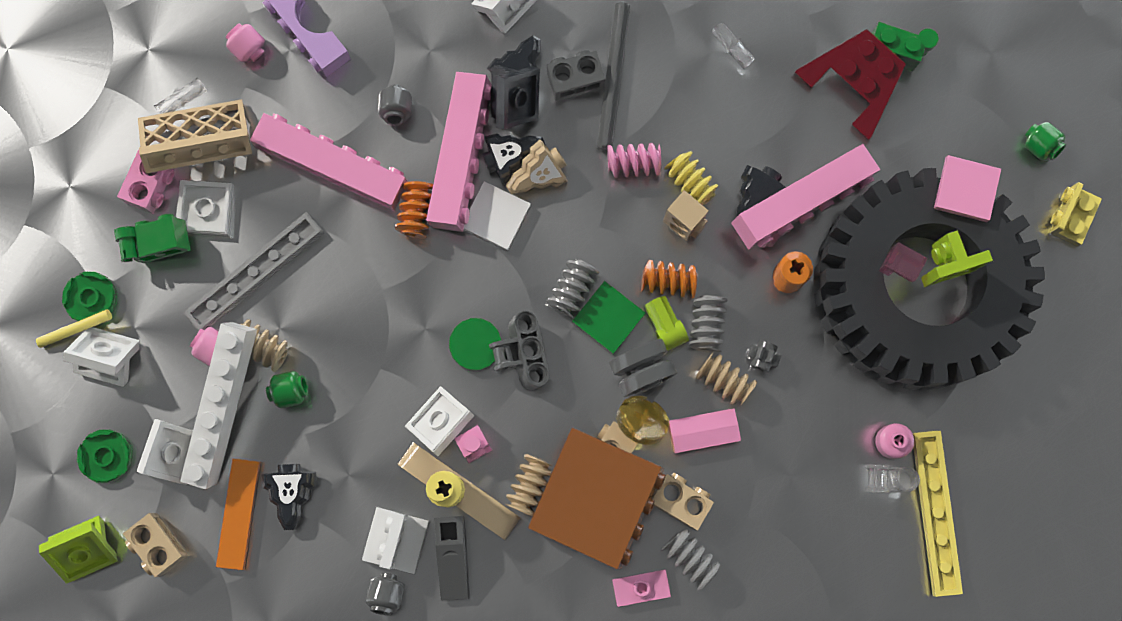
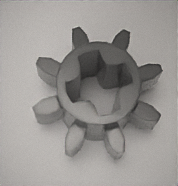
[746,340,782,372]

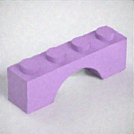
[262,0,351,77]

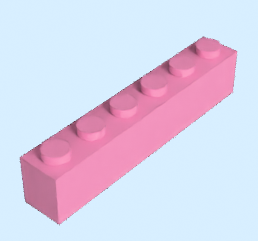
[426,72,491,232]
[250,113,407,211]
[731,144,880,250]

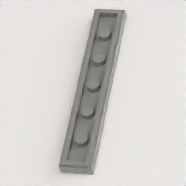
[183,212,324,332]

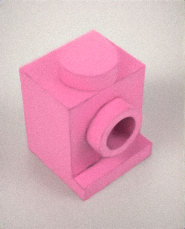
[454,425,492,464]

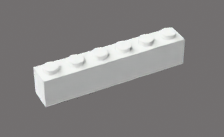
[180,322,257,489]

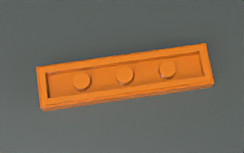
[216,458,261,570]

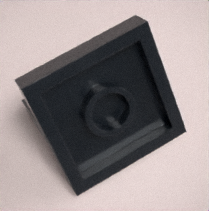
[491,65,540,130]

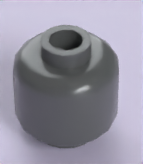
[378,85,412,125]
[366,573,404,616]

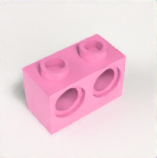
[117,149,174,214]

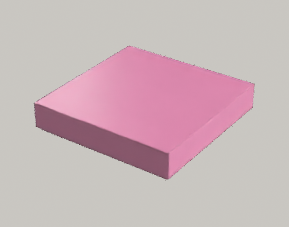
[934,155,1001,222]

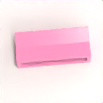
[668,408,741,453]

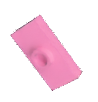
[612,569,671,607]

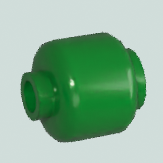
[1025,122,1066,161]
[266,371,308,408]

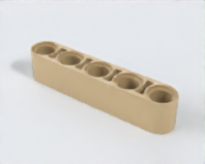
[398,442,521,540]

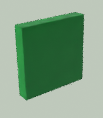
[572,280,646,355]

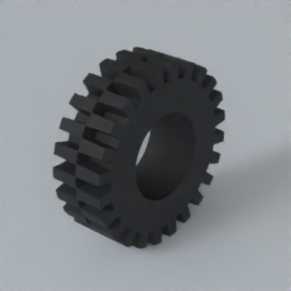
[814,168,1045,390]

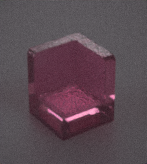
[879,242,928,282]

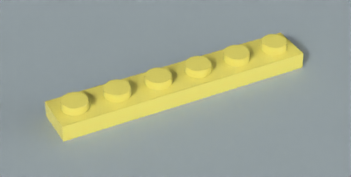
[913,431,963,597]

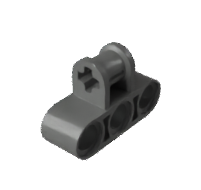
[489,311,549,390]

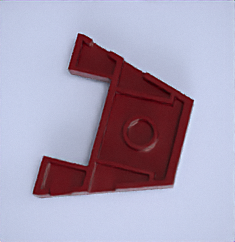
[795,29,906,140]

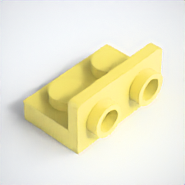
[1050,182,1102,246]

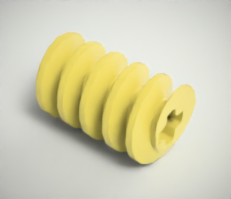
[664,151,718,206]
[426,471,465,508]

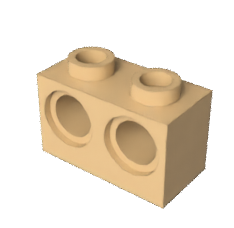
[663,190,709,241]
[652,473,714,531]
[123,513,189,577]

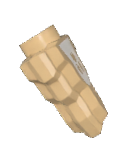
[506,140,568,194]

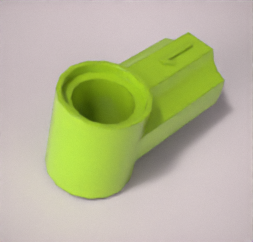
[645,295,689,351]

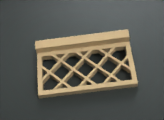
[138,99,252,173]

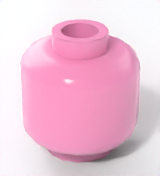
[225,23,265,62]
[189,327,219,366]
[876,423,914,459]

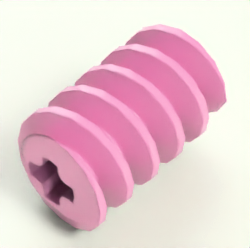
[607,143,661,178]

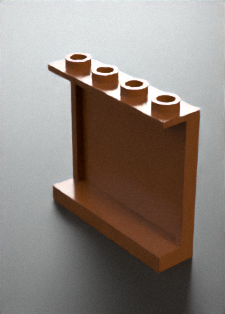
[528,428,666,569]

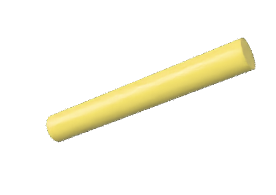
[36,309,112,348]

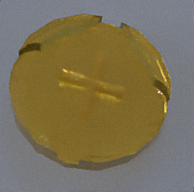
[616,396,669,445]

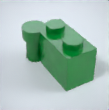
[872,22,939,72]
[114,214,190,263]

